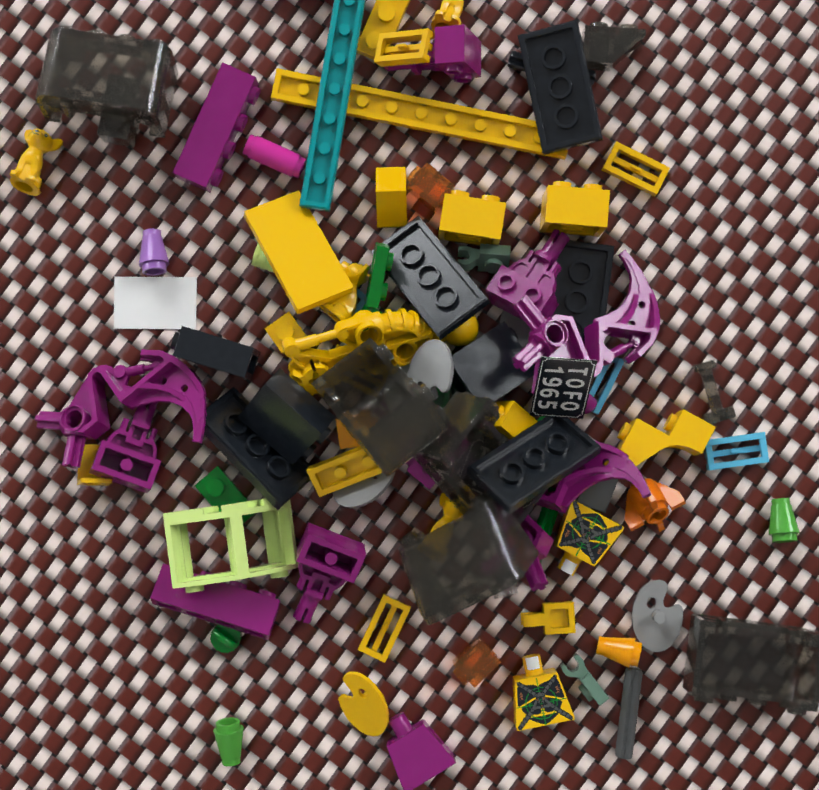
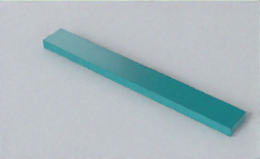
[299,0,366,212]

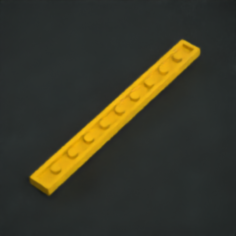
[271,68,568,160]

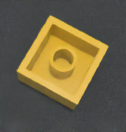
[539,181,610,237]
[438,190,506,246]

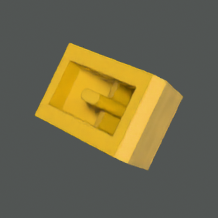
[376,167,407,228]

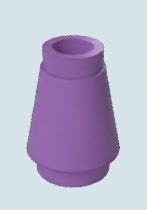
[139,228,169,275]

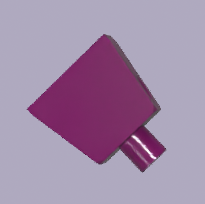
[387,712,456,790]

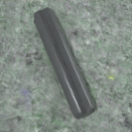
[615,667,643,759]

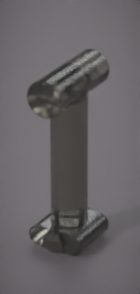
[693,359,736,424]

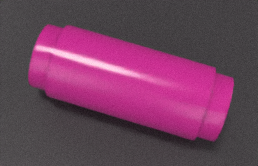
[243,134,307,178]

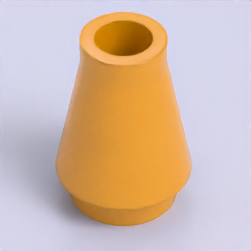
[596,636,642,668]

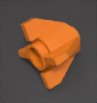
[624,478,686,532]

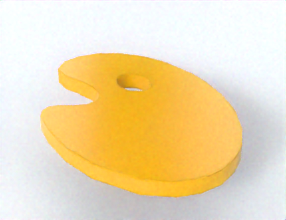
[338,671,389,736]

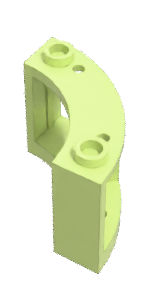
[163,498,298,593]

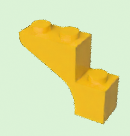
[604,409,716,466]

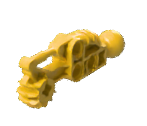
[282,308,479,398]

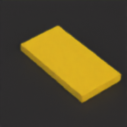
[244,190,353,315]

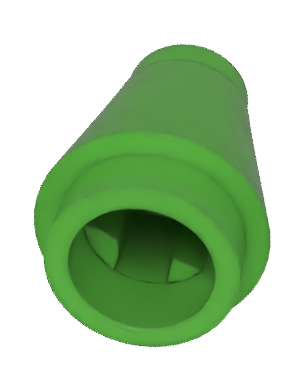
[769,498,800,543]
[213,717,244,766]

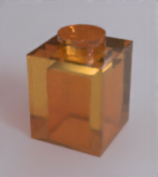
[407,162,455,214]
[452,636,501,688]

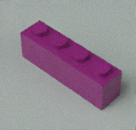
[173,62,261,193]
[150,563,280,640]

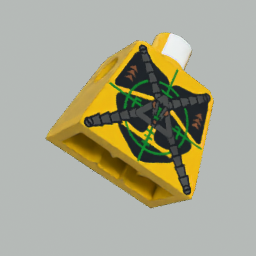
[554,500,624,576]
[513,654,575,731]

